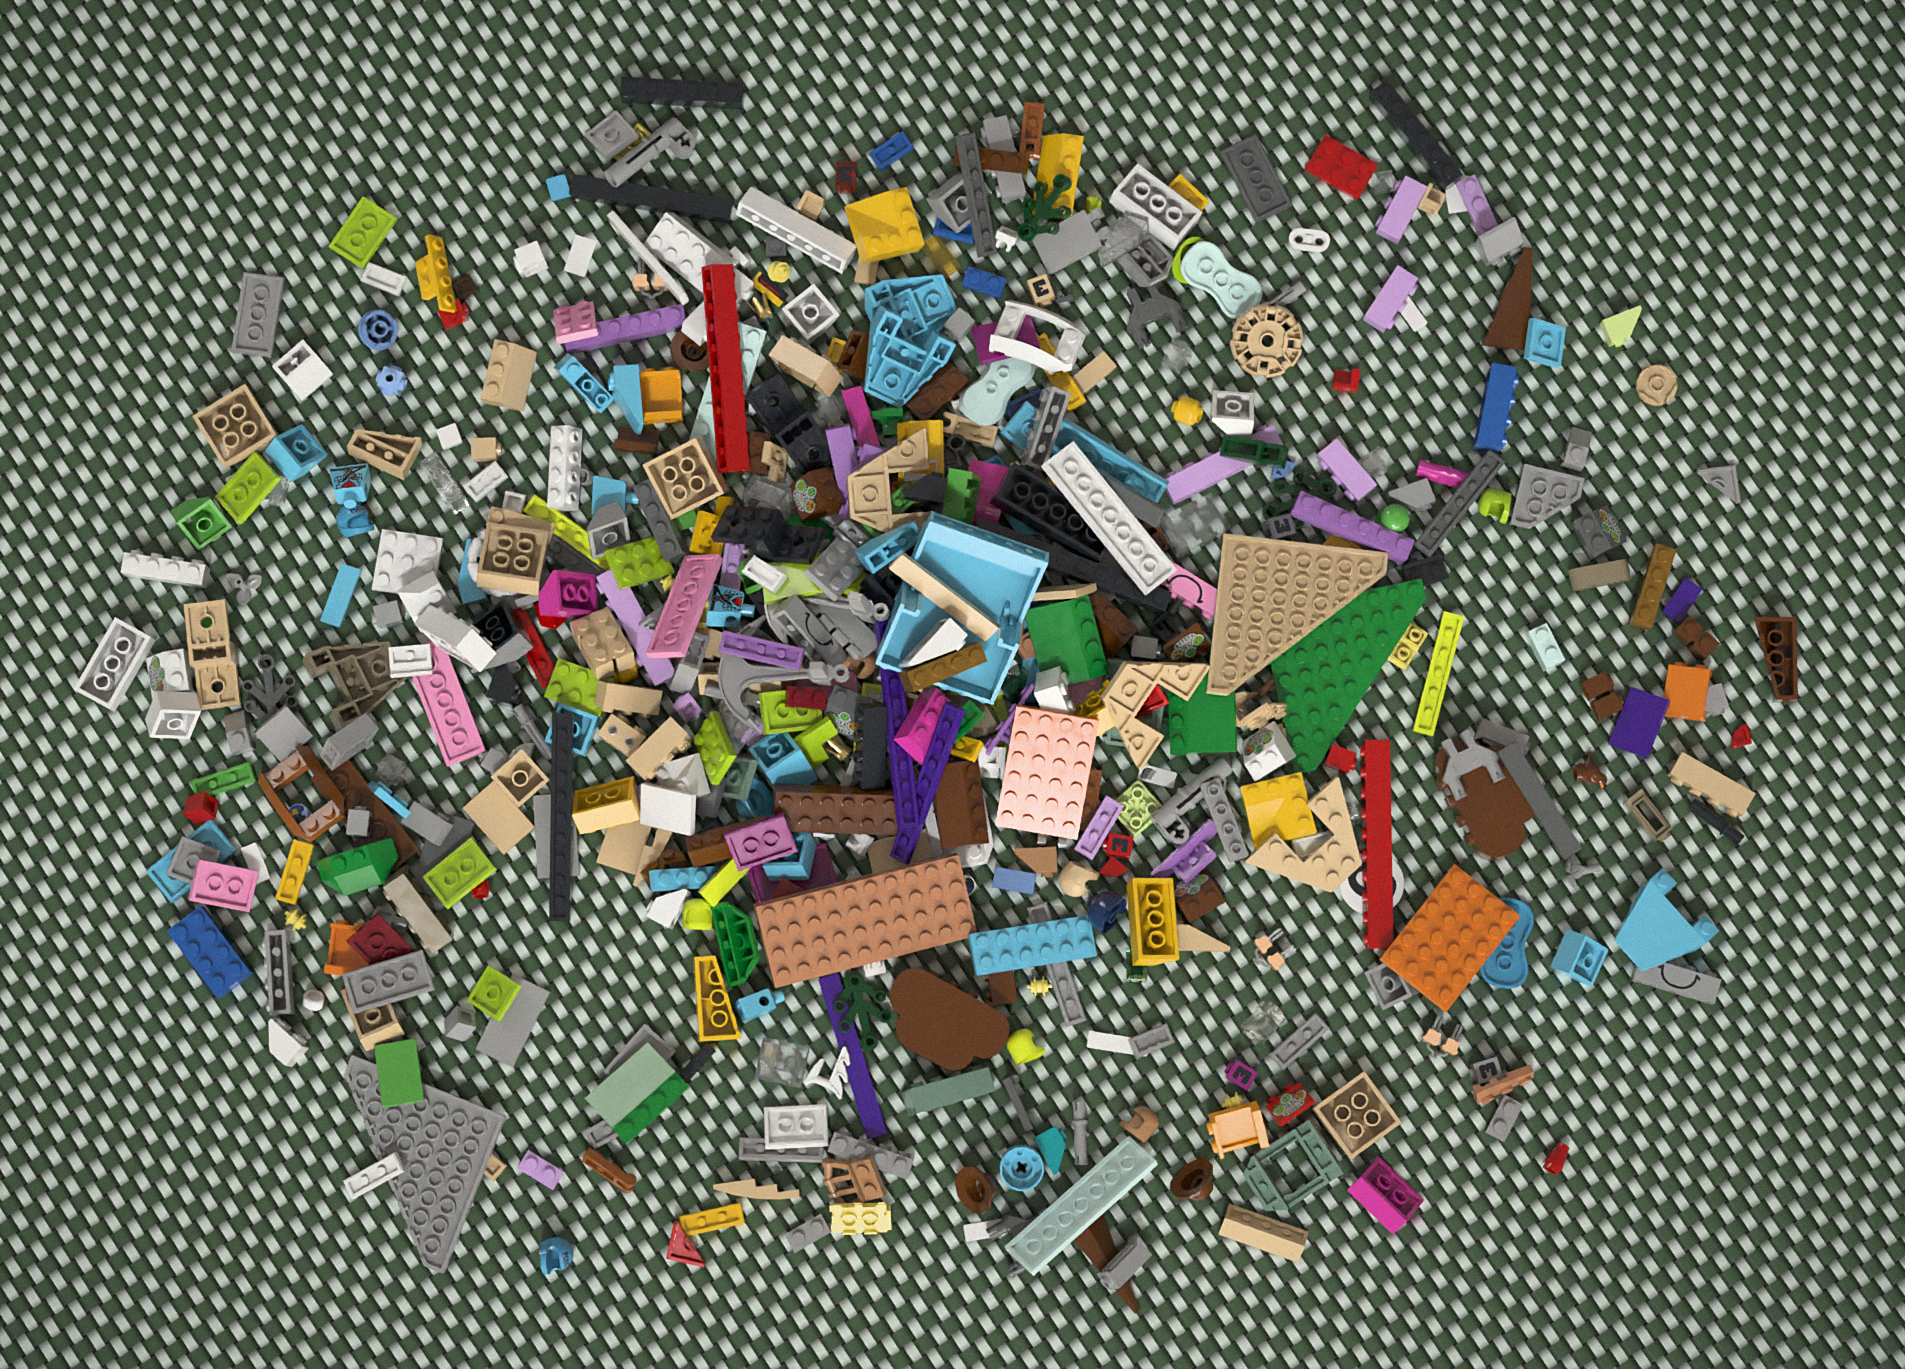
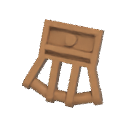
[822,1156,887,1204]

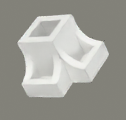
[967,746,1006,778]

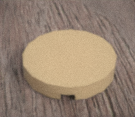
[1636,365,1677,406]

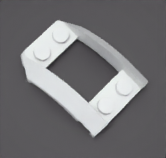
[989,300,1085,375]
[925,789,994,869]

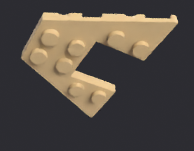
[846,428,931,545]
[1100,662,1210,770]
[1244,775,1362,892]

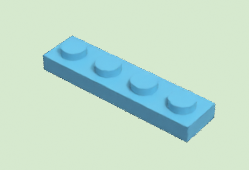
[649,866,722,892]

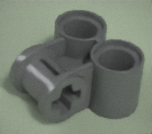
[943,434,967,477]

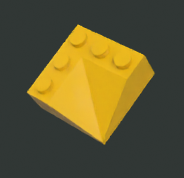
[844,187,925,264]
[1239,772,1317,849]

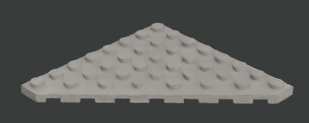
[344,1055,506,1274]

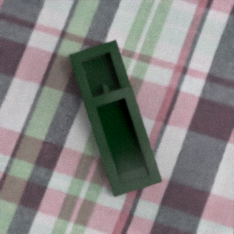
[1220,436,1289,469]

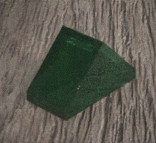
[1000,664,1028,706]
[1125,950,1148,983]

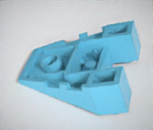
[864,304,956,408]
[1614,868,1719,972]

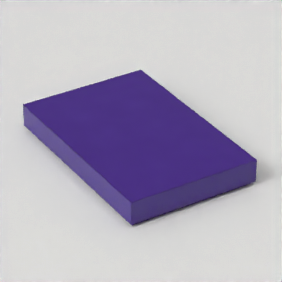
[1608,687,1671,759]

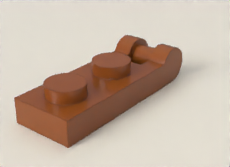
[1019,102,1045,161]
[582,1147,637,1193]

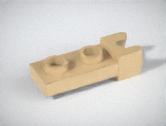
[943,412,998,448]

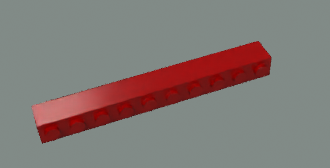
[701,264,750,473]
[1360,740,1394,949]

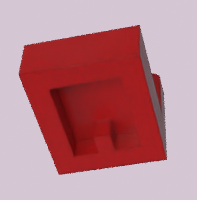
[437,298,470,330]

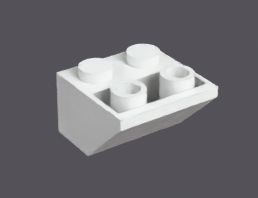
[272,340,333,401]
[268,1019,309,1067]

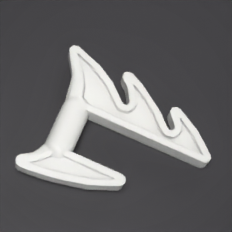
[804,1046,851,1099]

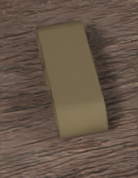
[1568,559,1631,591]

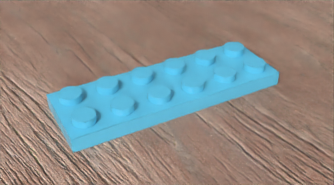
[1051,417,1169,503]
[968,915,1097,976]

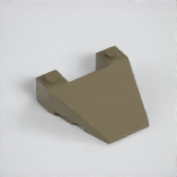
[302,641,407,732]

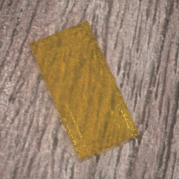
[921,235,961,280]

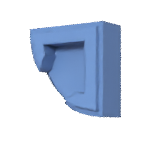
[1271,461,1296,479]

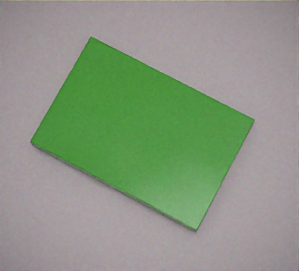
[374,1039,425,1108]

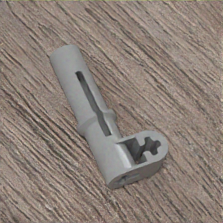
[604,117,696,188]
[1149,757,1233,844]

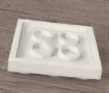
[372,529,444,595]

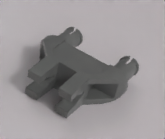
[1127,284,1188,350]
[986,1212,1043,1278]

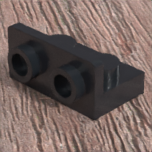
[1401,551,1449,587]

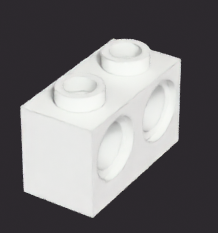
[513,241,549,278]

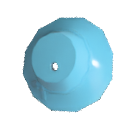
[736,778,772,820]

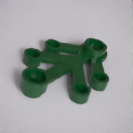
[1017,174,1072,242]
[1262,472,1337,530]
[833,971,891,1051]

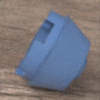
[358,310,398,350]

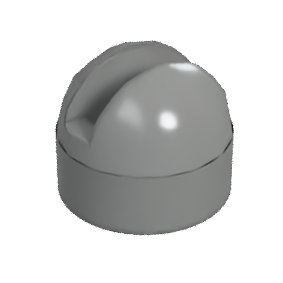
[580,468,594,486]

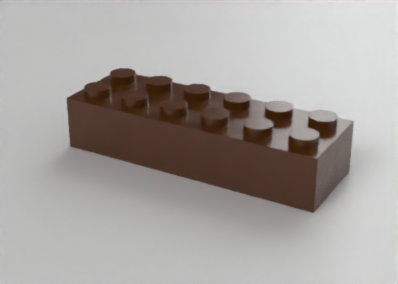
[771,784,898,835]

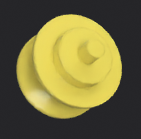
[768,261,790,283]
[660,573,675,593]
[285,908,307,931]
[1027,976,1052,997]
[1221,1092,1247,1109]

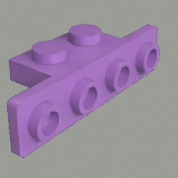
[984,683,1035,756]
[1150,819,1217,884]

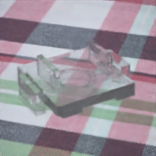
[1241,1001,1285,1044]

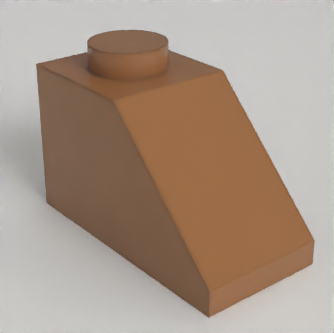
[1014,847,1057,878]

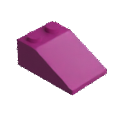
[968,459,1009,525]

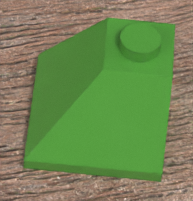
[170,497,232,551]

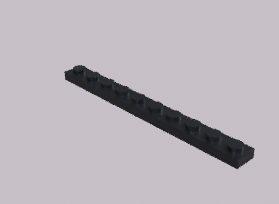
[549,713,574,922]

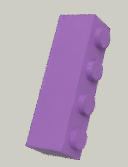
[825,423,860,505]

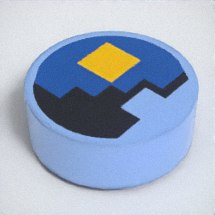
[289,804,310,824]

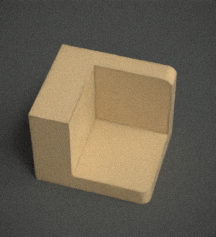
[1418,182,1446,217]
[797,190,825,222]

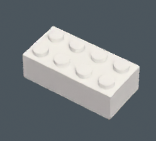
[1109,163,1203,251]
[643,212,736,293]
[414,605,496,672]
[74,617,156,712]

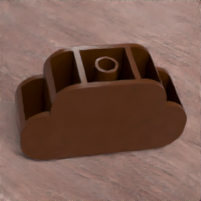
[1432,738,1534,861]
[889,968,1010,1072]

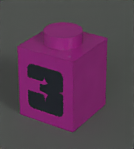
[1224,1059,1258,1091]

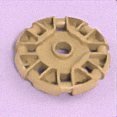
[1230,303,1304,378]

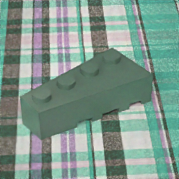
[901,1065,996,1117]

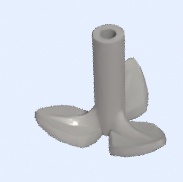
[226,573,262,606]
[1565,856,1601,891]

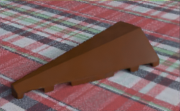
[1481,247,1533,350]
[1074,1214,1140,1313]

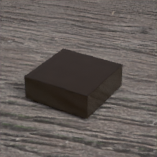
[452,273,479,302]

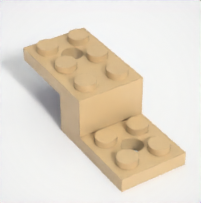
[184,599,241,710]

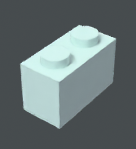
[1525,623,1565,672]

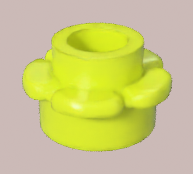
[1086,195,1101,213]

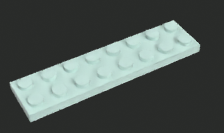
[689,322,767,464]
[1005,1136,1158,1276]

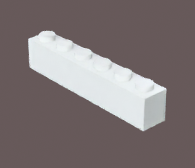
[736,187,856,274]

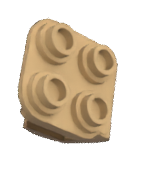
[1235,691,1287,730]

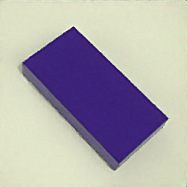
[1662,578,1703,624]

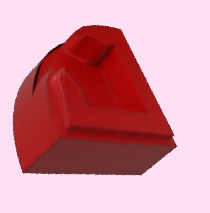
[1730,723,1752,749]
[1099,856,1128,877]

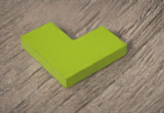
[793,716,838,769]

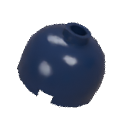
[1087,891,1127,933]

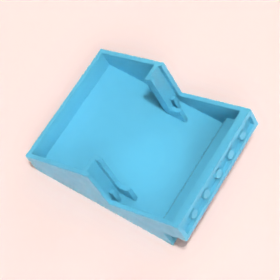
[875,511,1049,705]

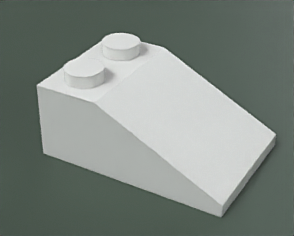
[898,618,968,668]

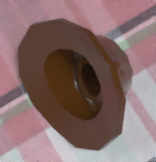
[670,331,709,372]
[1170,1158,1213,1201]
[955,1166,998,1214]

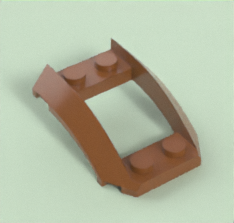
[258,746,346,842]

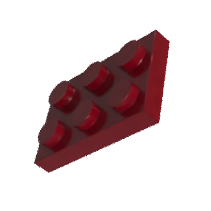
[346,912,416,965]

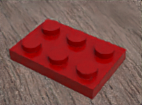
[1304,134,1378,201]

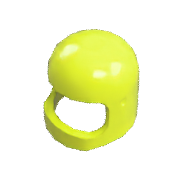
[682,898,712,930]
[1006,1029,1046,1065]

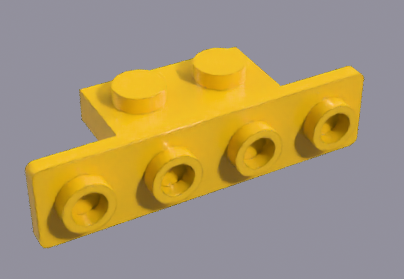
[415,234,457,313]
[689,496,734,555]

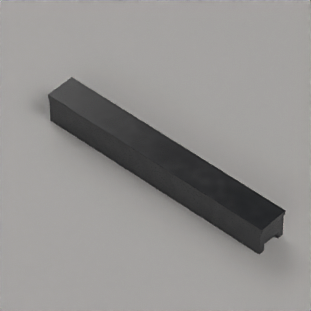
[569,174,733,224]

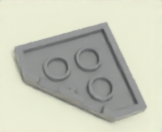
[1510,464,1585,529]

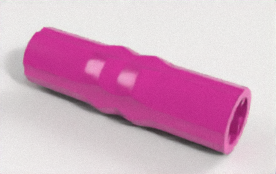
[1415,460,1470,488]

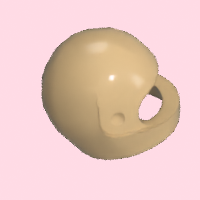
[1059,861,1100,897]

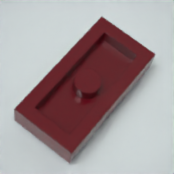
[785,686,827,711]

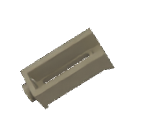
[1622,789,1673,843]

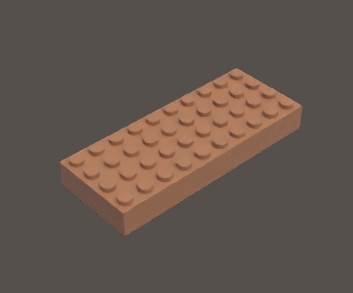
[753,852,977,988]

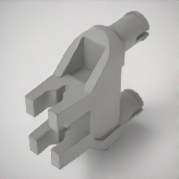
[1441,729,1506,801]

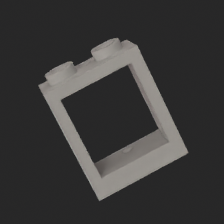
[669,632,710,694]
[319,713,379,770]

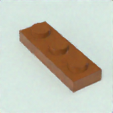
[1079,769,1102,831]

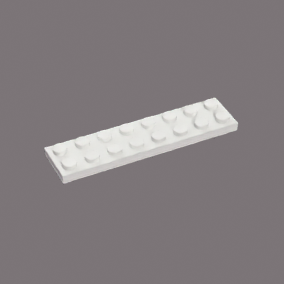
[1041,441,1177,596]

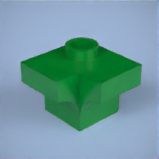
[872,407,904,439]

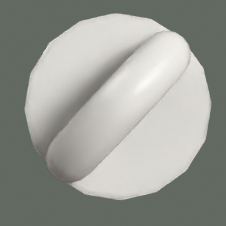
[303,989,324,1011]

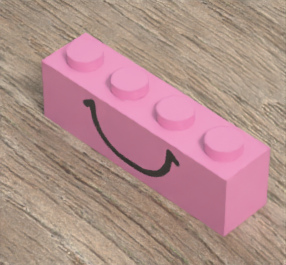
[1157,560,1217,621]

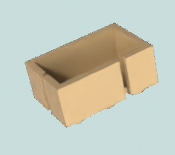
[769,335,843,398]
[570,607,636,681]

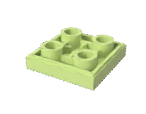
[1115,779,1162,838]

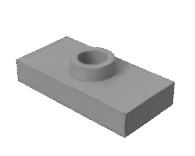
[1128,1023,1175,1059]

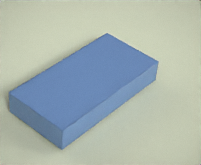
[992,867,1036,895]

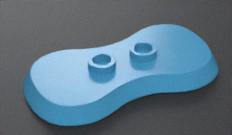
[1480,898,1534,989]

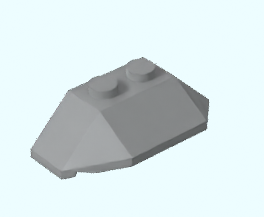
[1107,223,1173,287]

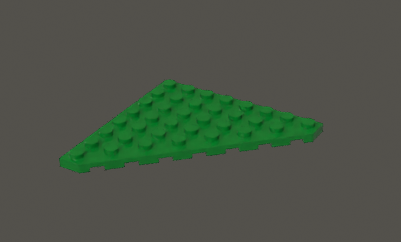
[1270,579,1426,774]

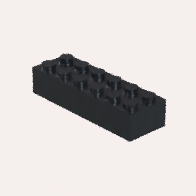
[989,462,1108,563]

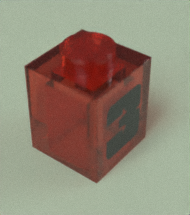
[835,162,857,194]

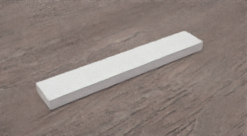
[607,211,689,306]

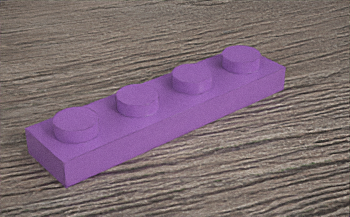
[718,631,805,671]

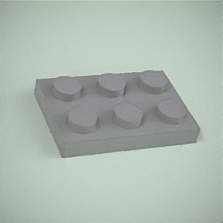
[803,536,865,601]

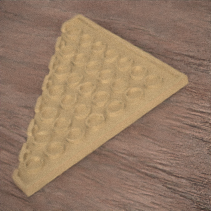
[1206,533,1388,696]

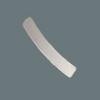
[1087,1031,1147,1056]

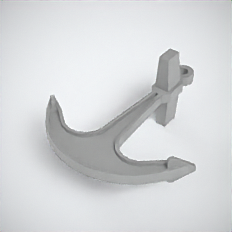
[764,539,890,645]
[718,615,850,734]

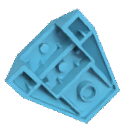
[865,274,957,348]

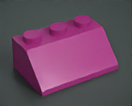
[538,570,598,619]
[894,688,951,765]
[1347,1156,1424,1234]

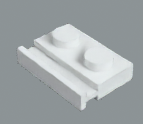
[388,644,433,678]

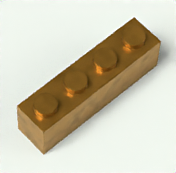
[1628,543,1676,631]
[898,642,987,692]

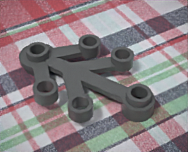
[242,654,299,723]

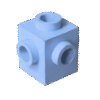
[376,365,407,396]

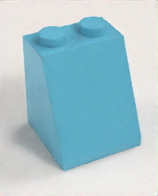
[748,732,818,786]

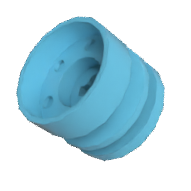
[1000,1144,1044,1191]

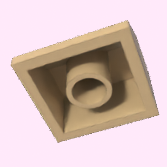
[491,749,549,808]

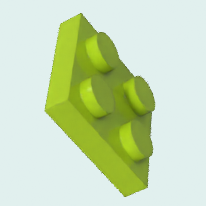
[466,965,522,1022]

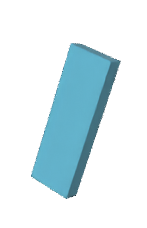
[320,563,362,628]

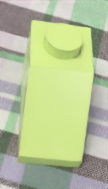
[1599,306,1642,347]

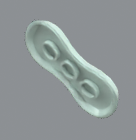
[1181,241,1263,319]
[959,357,1035,426]

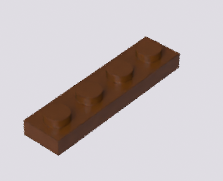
[953,145,1030,175]

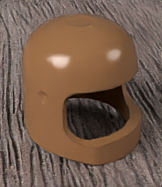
[842,652,877,679]
[1119,1106,1159,1144]

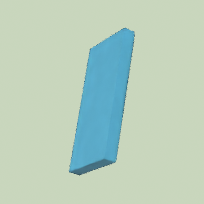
[146,820,237,904]

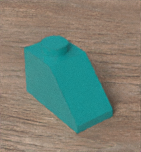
[1033,1126,1067,1175]

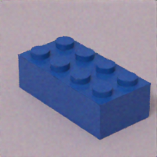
[1472,363,1519,454]
[167,906,254,998]

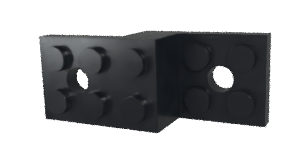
[745,371,833,476]
[711,505,827,565]

